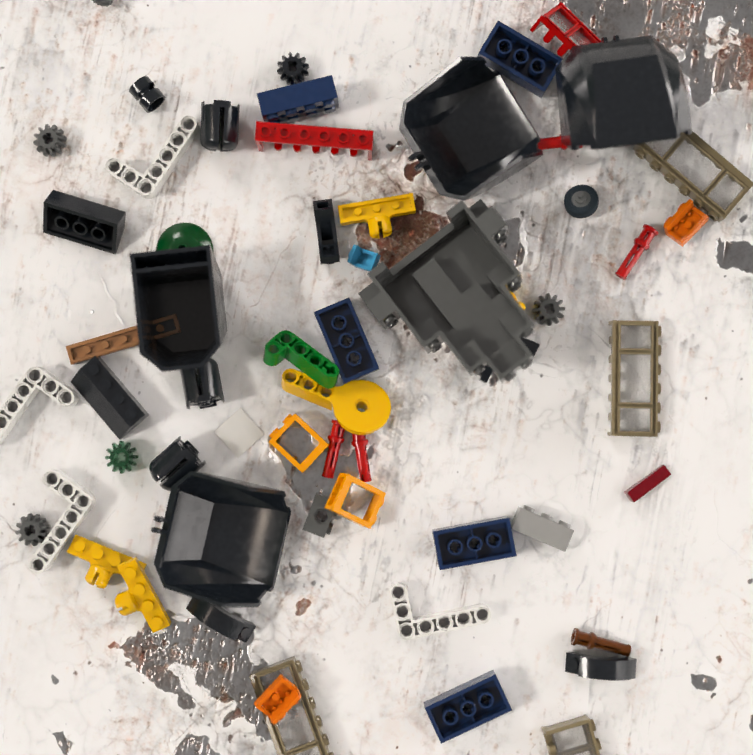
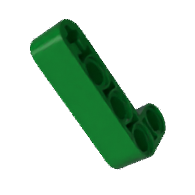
[263,330,339,389]

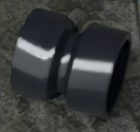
[129,76,165,113]

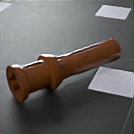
[571,628,631,657]

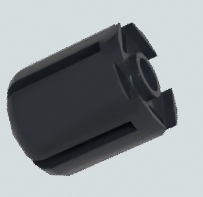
[200,100,240,152]
[180,358,225,409]
[149,436,206,491]

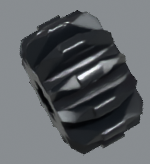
[277,52,309,85]

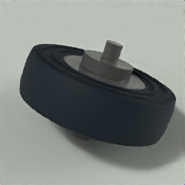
[564,185,599,218]

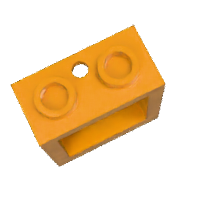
[269,413,329,473]
[324,473,386,529]

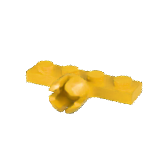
[338,193,416,239]
[67,534,147,589]
[115,557,172,633]

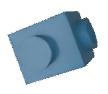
[347,245,381,272]

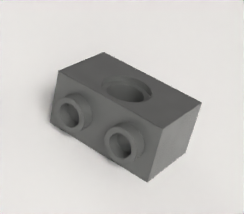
[302,492,337,538]

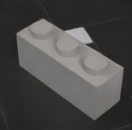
[511,505,574,552]

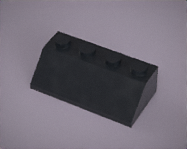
[43,190,126,254]
[71,356,149,440]

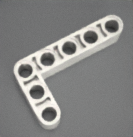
[105,115,200,199]
[0,367,79,445]
[28,470,96,574]
[390,582,491,640]

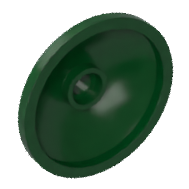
[156,223,214,254]

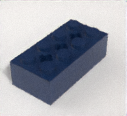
[477,21,563,98]
[257,75,339,123]
[314,298,379,384]
[432,516,517,570]
[424,670,512,744]

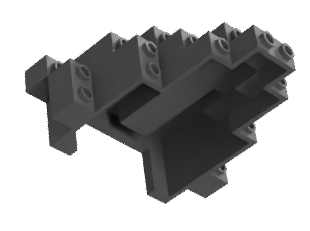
[358,199,535,383]

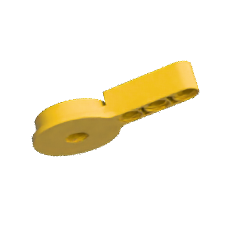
[281,368,391,435]

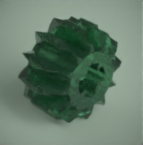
[105,441,139,474]

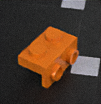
[664,199,709,247]
[254,674,301,725]

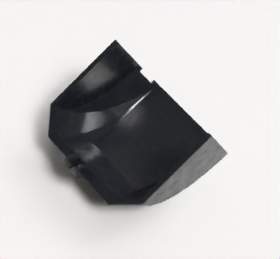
[555,35,692,150]
[399,57,543,201]
[151,471,291,607]

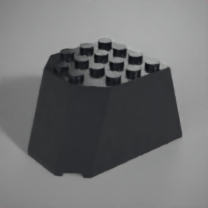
[130,245,227,372]

